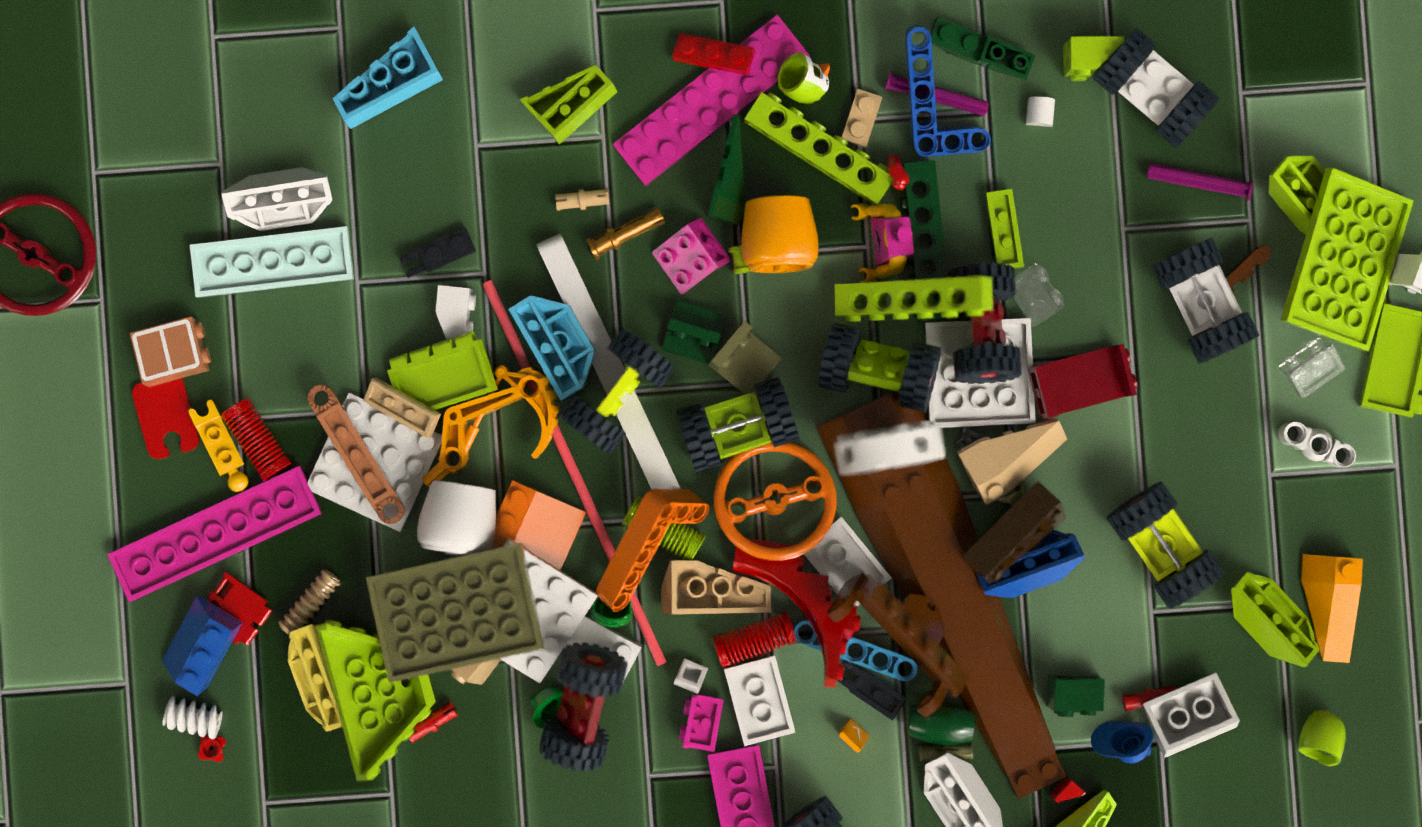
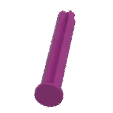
[884,70,989,116]
[1147,163,1253,201]

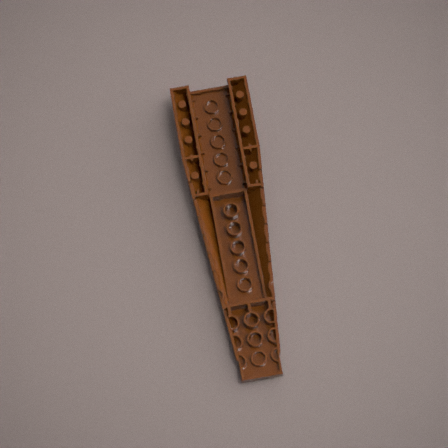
[816,391,1066,799]

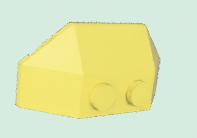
[288,624,342,732]

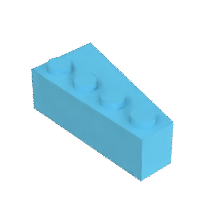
[332,27,443,129]

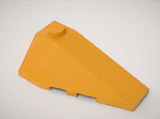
[1301,554,1363,663]

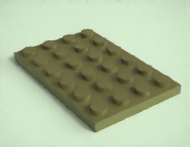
[366,543,545,683]

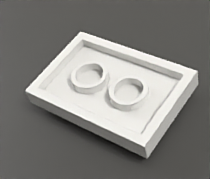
[804,517,891,606]
[724,655,796,746]

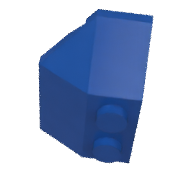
[976,530,1085,598]

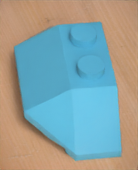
[509,296,596,401]

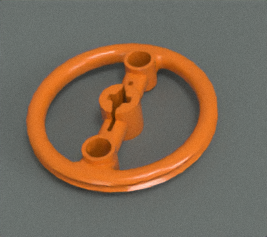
[714,440,837,560]

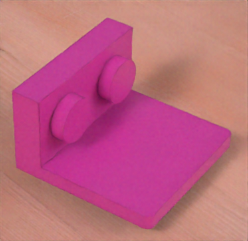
[652,217,731,294]

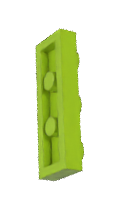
[985,189,1024,269]

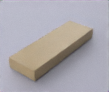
[363,377,441,438]

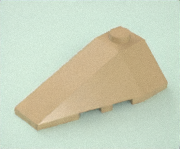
[957,418,1067,505]

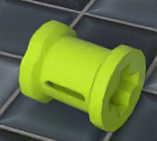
[728,245,752,275]

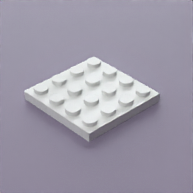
[924,318,1036,428]
[308,393,442,532]
[500,538,598,683]

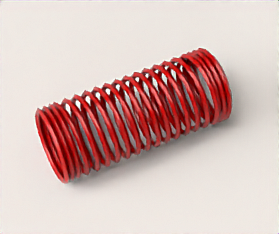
[221,398,292,481]
[712,611,797,668]

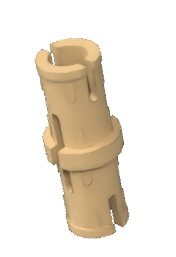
[555,188,609,211]

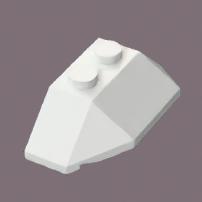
[221,167,332,231]
[924,753,1003,827]

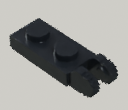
[399,227,477,278]
[837,660,907,721]

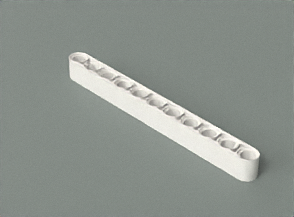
[536,233,681,489]

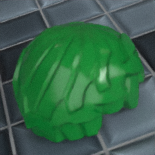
[591,597,632,628]

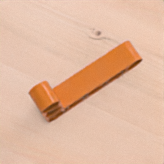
[596,488,710,612]

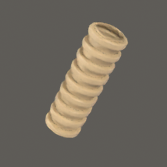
[278,569,341,635]

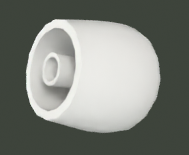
[417,480,496,557]

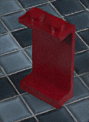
[1027,344,1138,419]

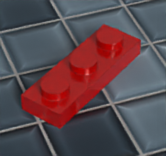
[672,33,755,76]

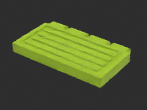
[1359,303,1422,418]
[387,331,498,410]

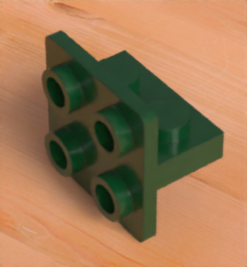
[662,300,726,365]

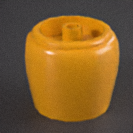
[741,196,819,273]

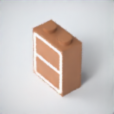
[130,317,211,387]

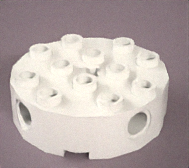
[834,421,945,476]

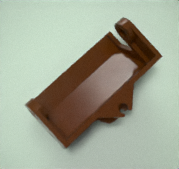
[827,572,968,717]

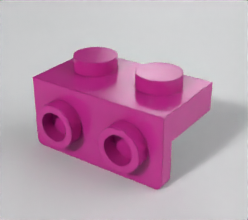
[679,693,724,752]

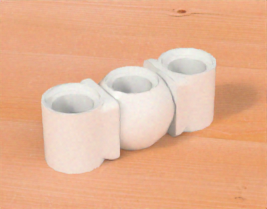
[1278,422,1356,468]

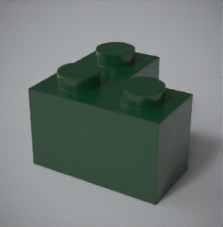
[1047,675,1105,717]

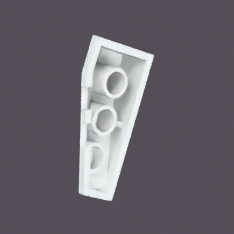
[564,615,642,680]

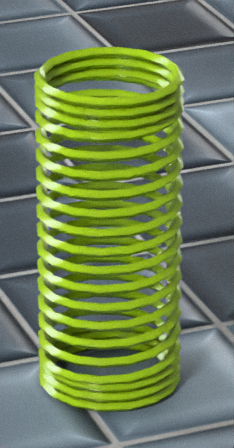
[622,496,706,561]

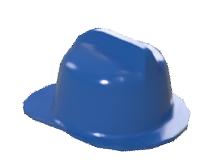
[1091,721,1153,764]

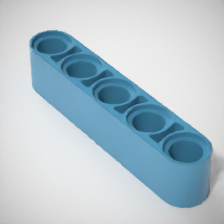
[793,619,917,681]

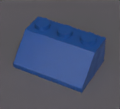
[162,595,243,696]

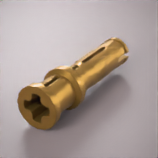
[586,207,665,260]

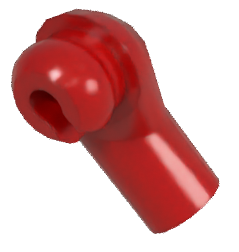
[887,154,909,190]

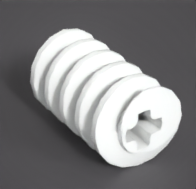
[163,696,223,739]

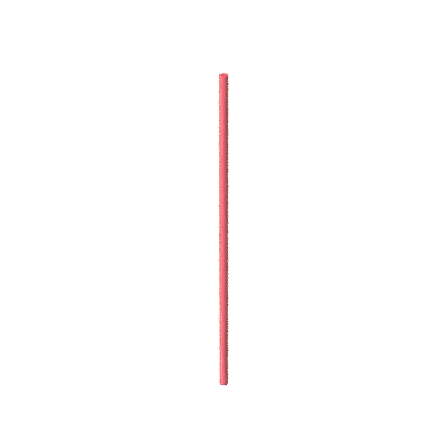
[482,280,667,666]

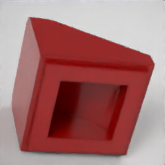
[1049,776,1086,802]

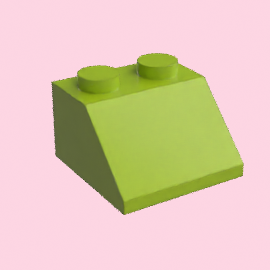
[1063,36,1124,81]

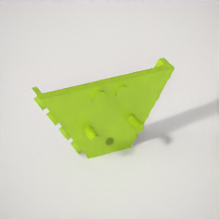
[315,621,435,781]

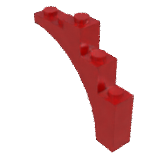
[732,538,861,688]

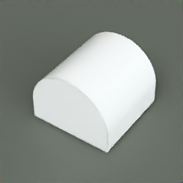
[1026,97,1055,127]
[673,658,708,694]

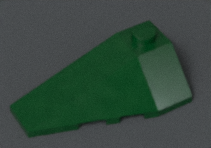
[708,114,746,227]

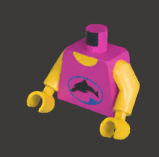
[851,203,914,283]

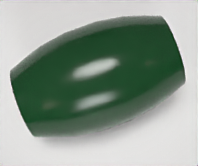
[908,702,975,745]

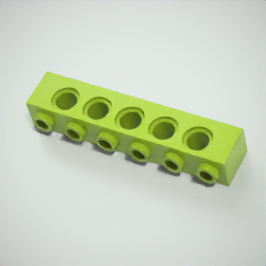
[744,92,894,205]
[835,276,993,322]

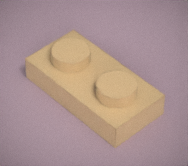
[842,89,882,148]

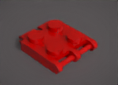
[207,571,273,646]

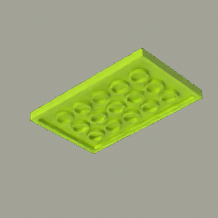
[1281,168,1413,351]

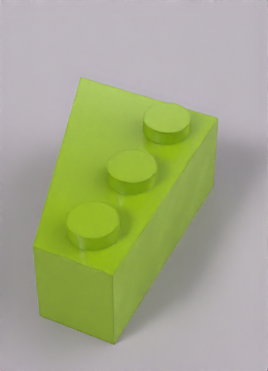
[519,65,617,145]

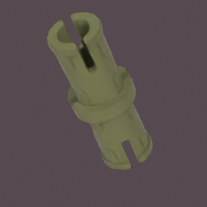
[918,742,973,762]

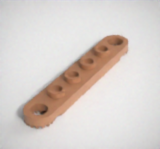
[308,385,405,524]

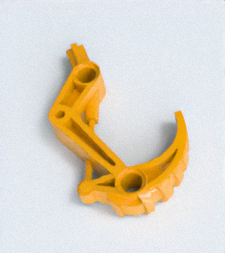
[421,365,560,488]

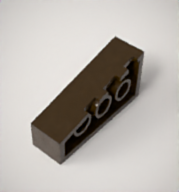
[963,481,1067,585]

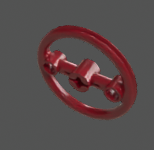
[0,193,96,316]

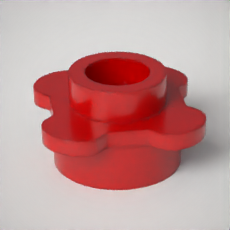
[198,734,226,762]

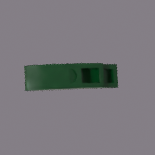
[930,17,1035,80]

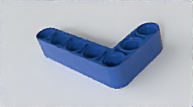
[904,24,991,157]

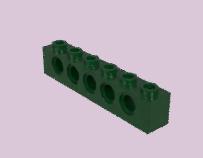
[901,160,952,322]

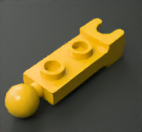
[188,399,249,492]

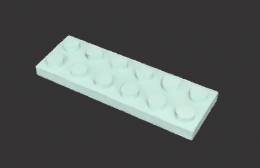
[190,226,354,298]

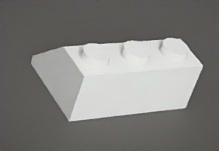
[1143,673,1240,758]

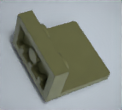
[708,321,781,395]

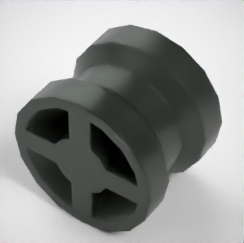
[953,427,984,450]

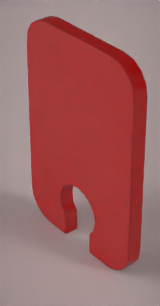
[132,378,200,459]

